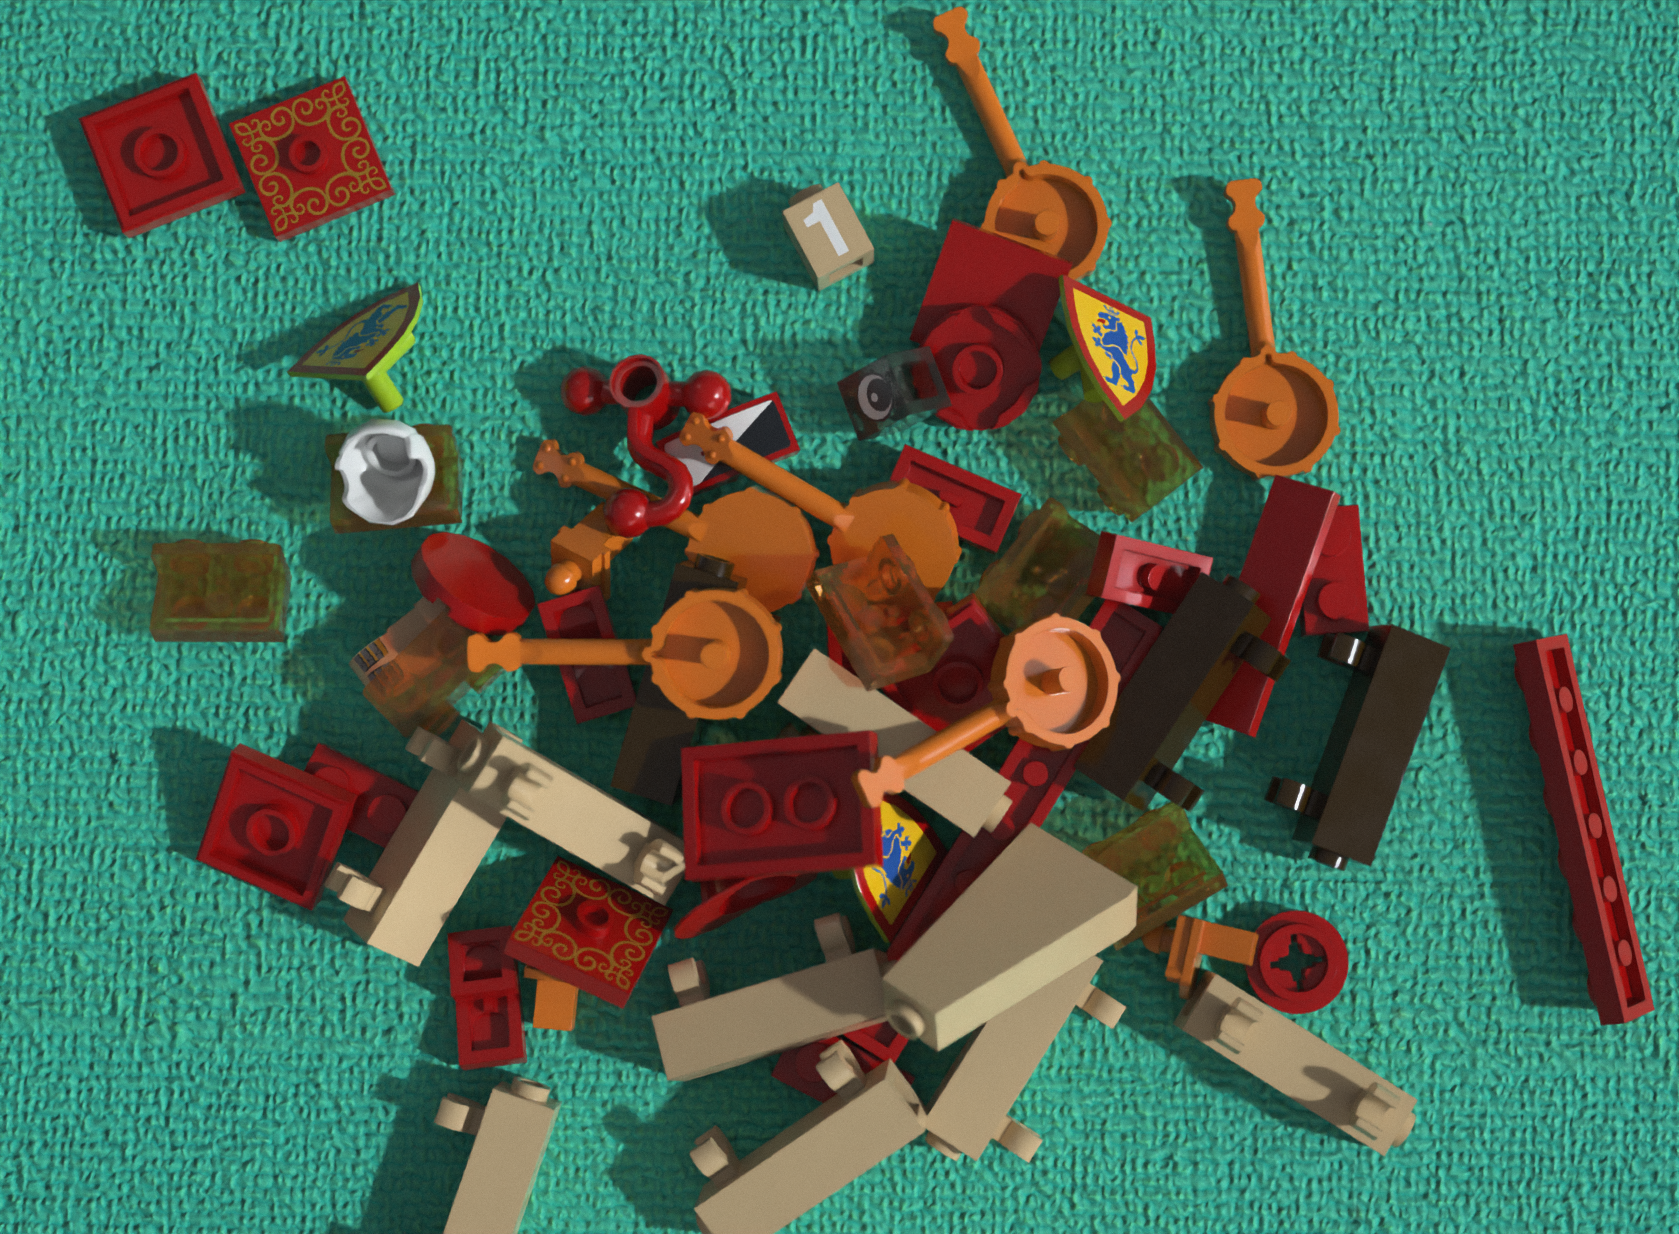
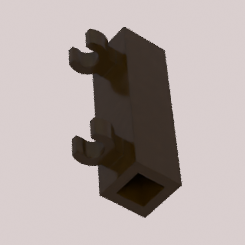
[610,553,782,806]
[1073,572,1291,812]
[1264,624,1451,872]

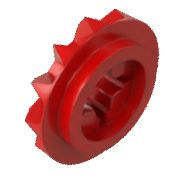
[1244,910,1349,1014]

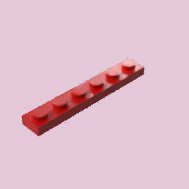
[1513,634,1655,1026]

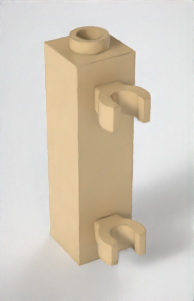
[777,648,1013,837]
[324,719,523,967]
[455,724,685,906]
[651,912,897,1081]
[924,955,1127,1163]
[1173,969,1418,1156]
[689,1040,928,1234]
[434,1076,562,1234]

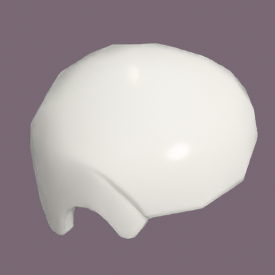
[334,419,435,526]

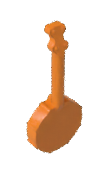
[933,6,1112,281]
[1208,178,1340,481]
[679,412,962,607]
[533,439,820,613]
[467,587,783,720]
[851,613,1121,808]

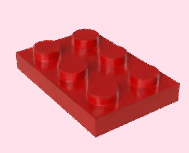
[681,730,884,882]

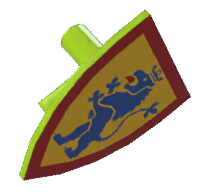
[1050,274,1156,423]
[287,282,423,413]
[832,792,947,943]

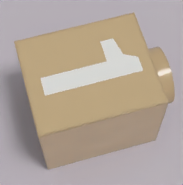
[782,182,874,292]

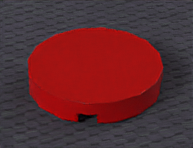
[915,303,1042,431]
[411,532,535,636]

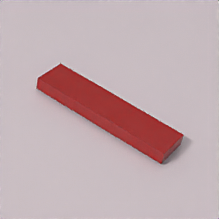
[1205,475,1341,737]

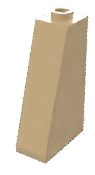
[882,823,1138,1051]

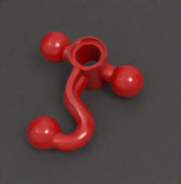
[560,354,731,539]

